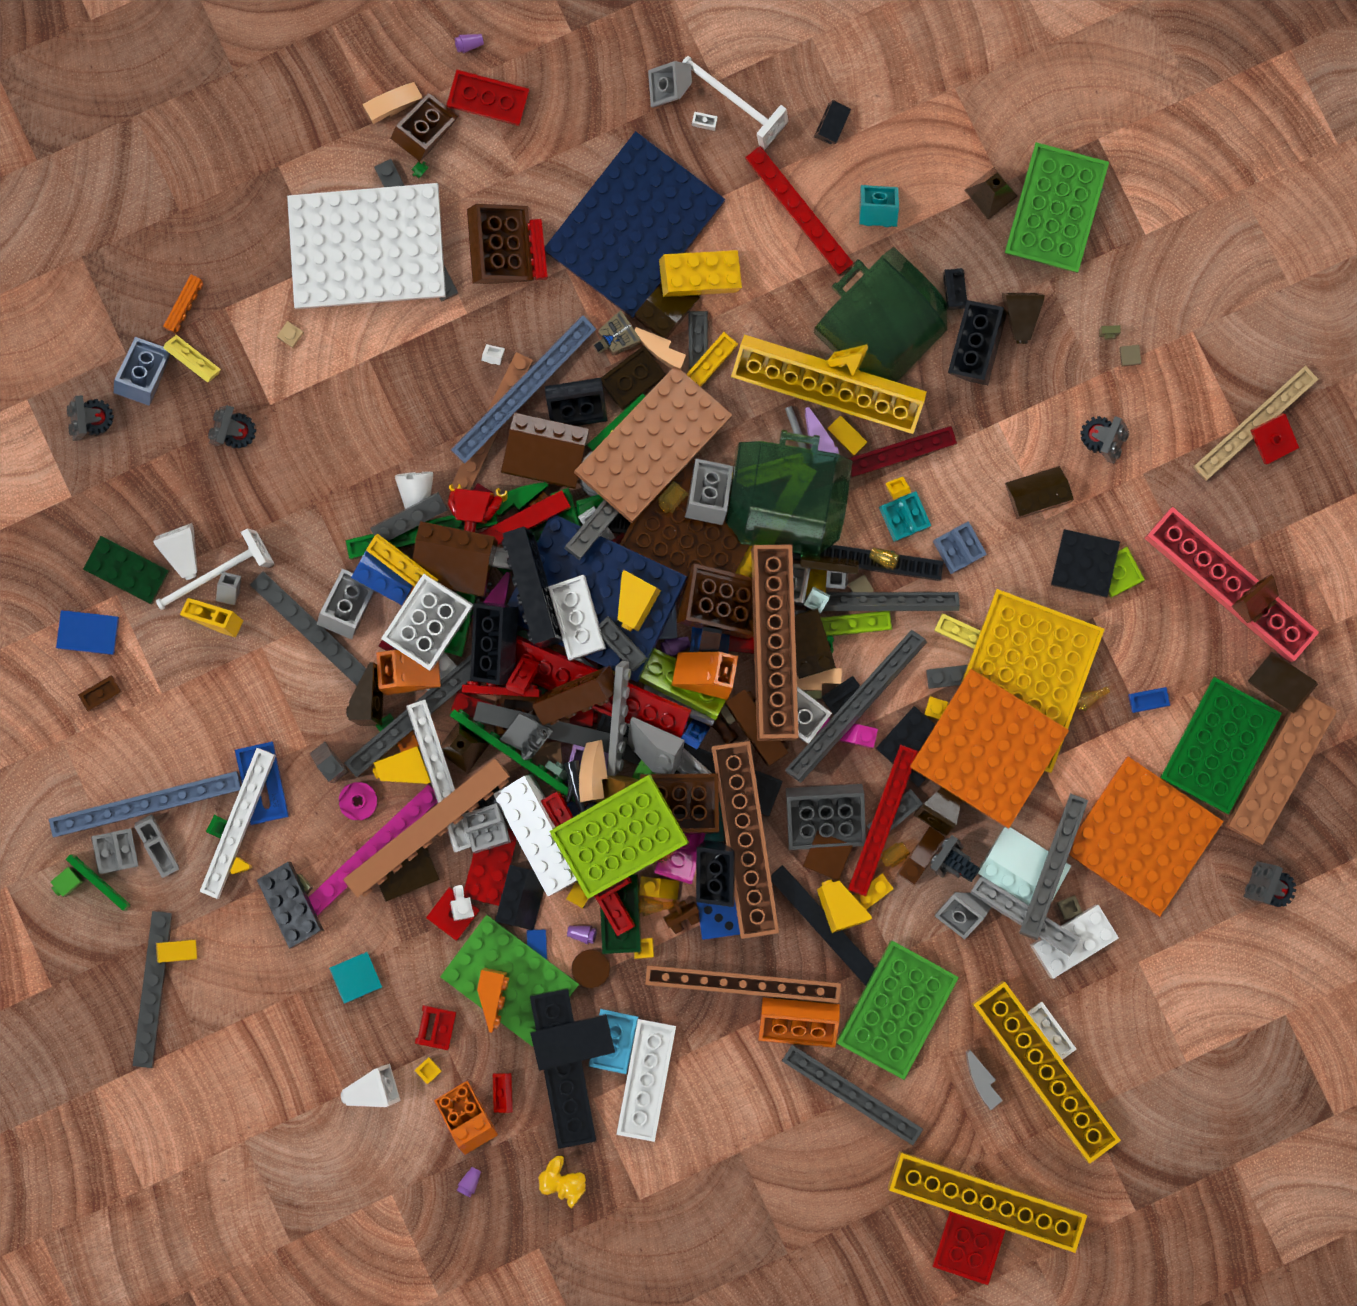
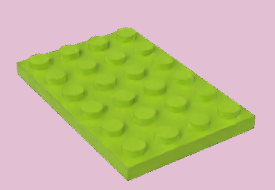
[549,774,689,899]

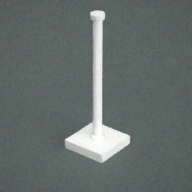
[682,56,788,150]
[156,528,274,610]

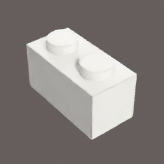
[692,112,718,131]

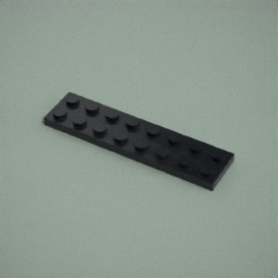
[530,988,597,1149]

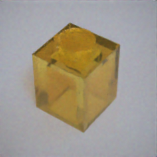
[658,481,688,514]

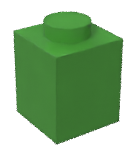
[51,867,84,897]

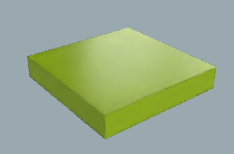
[1108,547,1145,598]

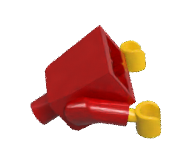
[448,484,508,532]

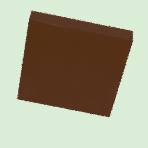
[803,831,853,881]

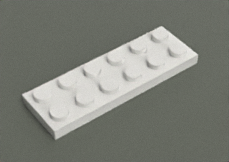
[616,1019,676,1142]

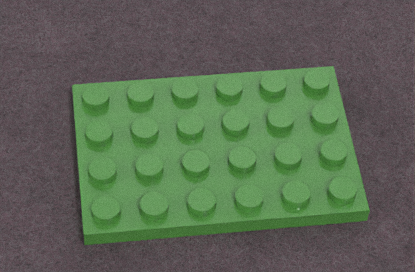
[1005,142,1109,273]
[440,915,579,1047]
[836,940,959,1080]

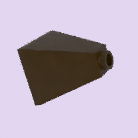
[964,167,1018,219]
[1002,293,1045,344]
[441,723,489,774]
[914,787,962,836]

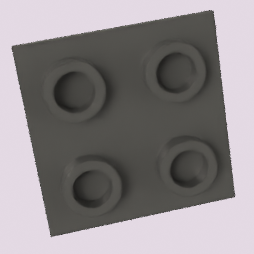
[500,713,553,760]

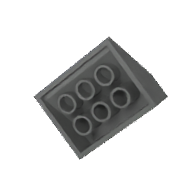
[786,784,866,850]

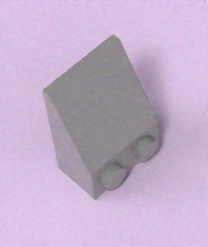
[685,459,733,525]
[317,569,374,640]
[627,717,685,774]

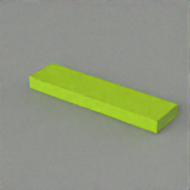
[821,611,892,637]

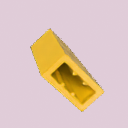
[617,570,661,632]
[372,746,431,784]
[817,879,872,933]

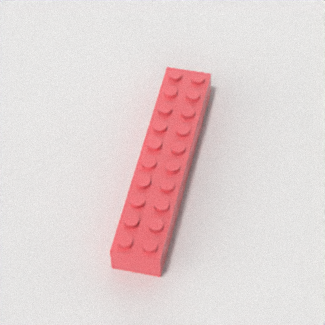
[1144,507,1319,663]

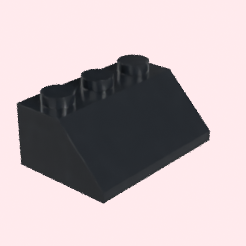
[544,377,608,426]
[696,840,735,907]
[495,865,544,930]

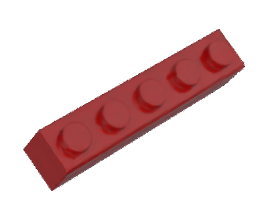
[527,219,548,280]

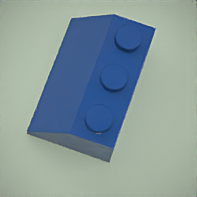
[351,540,412,605]

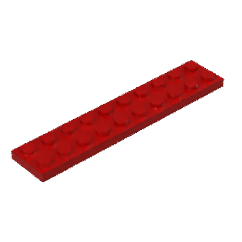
[515,635,692,738]

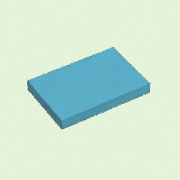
[589,1009,638,1074]

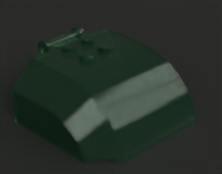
[813,247,947,382]
[725,429,853,556]

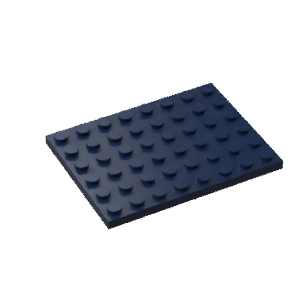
[545,131,725,319]
[507,515,688,682]

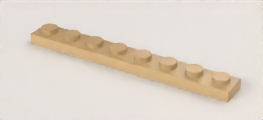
[1193,365,1318,481]

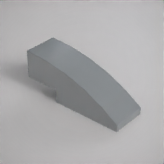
[134,814,180,878]
[966,1049,1003,1110]

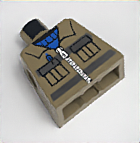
[593,310,641,356]

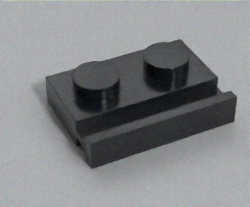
[822,676,860,716]

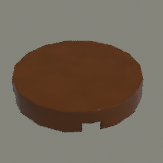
[571,949,610,988]

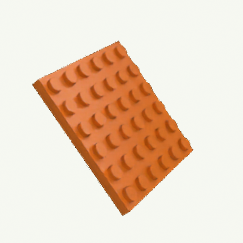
[910,669,1069,829]
[1069,756,1224,917]

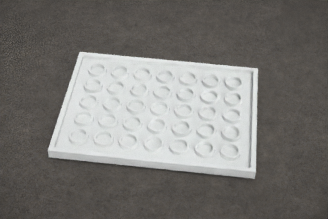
[287,183,446,309]

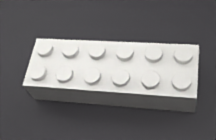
[493,774,577,896]

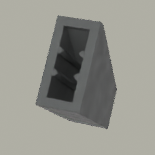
[310,742,349,783]

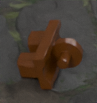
[663,899,700,934]

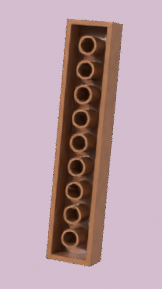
[751,545,799,741]
[712,740,779,939]

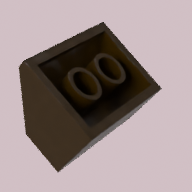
[1005,466,1074,519]

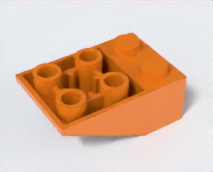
[376,650,441,695]
[671,652,738,700]
[477,968,509,1033]
[434,1081,498,1155]

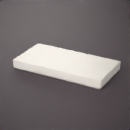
[548,575,606,661]

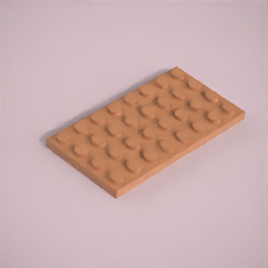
[574,367,732,523]

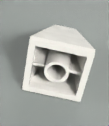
[153,523,198,580]
[341,1064,401,1107]

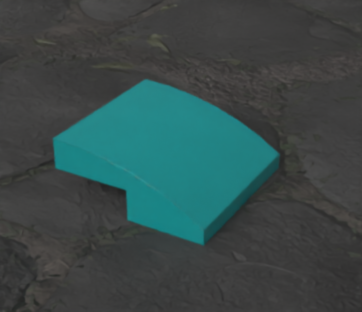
[879,491,931,542]
[329,952,382,1004]

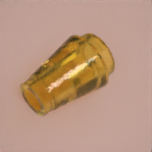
[869,547,899,570]

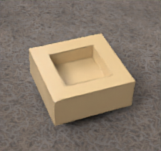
[277,321,304,348]

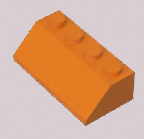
[758,997,840,1048]

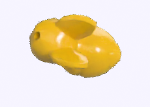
[538,1156,586,1209]

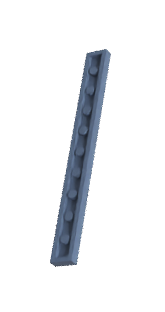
[451,315,596,463]
[49,771,241,838]

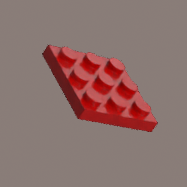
[932,1211,1006,1285]

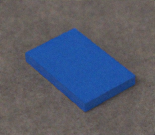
[56,610,119,655]

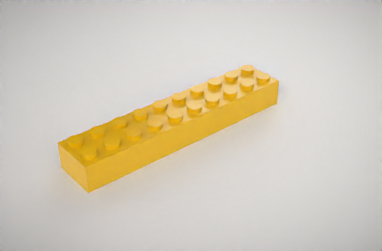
[731,334,927,434]
[971,981,1121,1164]
[887,1151,1087,1253]

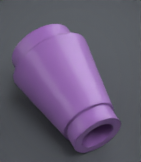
[455,34,484,54]
[661,636,690,657]
[567,925,597,945]
[457,1167,481,1197]

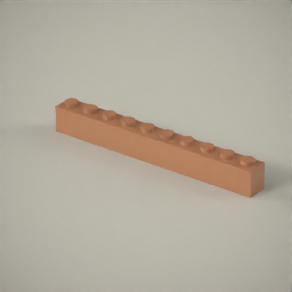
[343,758,511,898]
[645,965,841,1003]

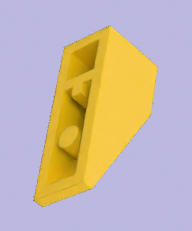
[180,598,244,638]

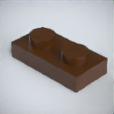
[78,675,122,712]

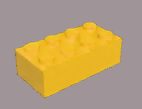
[659,250,742,297]

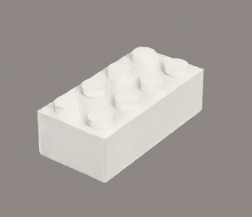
[1030,905,1119,979]

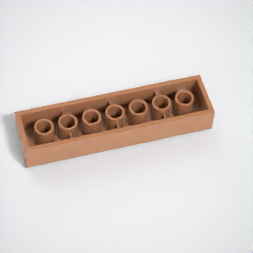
[1225,695,1337,845]

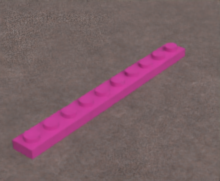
[308,784,438,916]

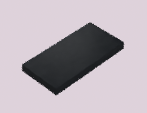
[530,1014,615,1071]

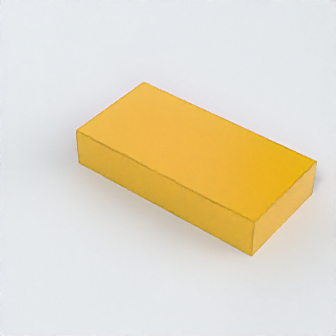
[827,415,867,456]
[156,939,197,963]

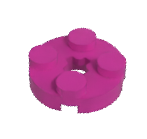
[339,782,378,820]

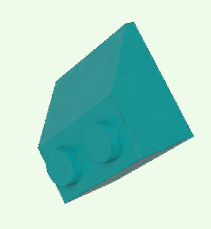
[859,185,899,227]

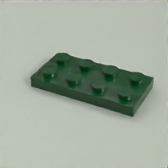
[83,536,169,605]
[600,874,642,954]

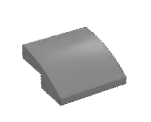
[462,803,510,853]
[91,828,138,875]

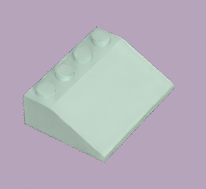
[977,827,1071,906]

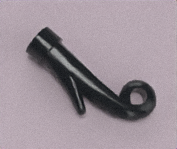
[564,760,598,813]

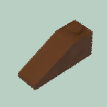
[897,826,946,885]

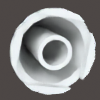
[395,471,433,509]

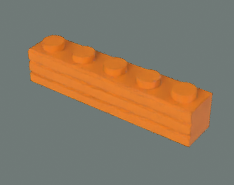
[163,274,203,334]

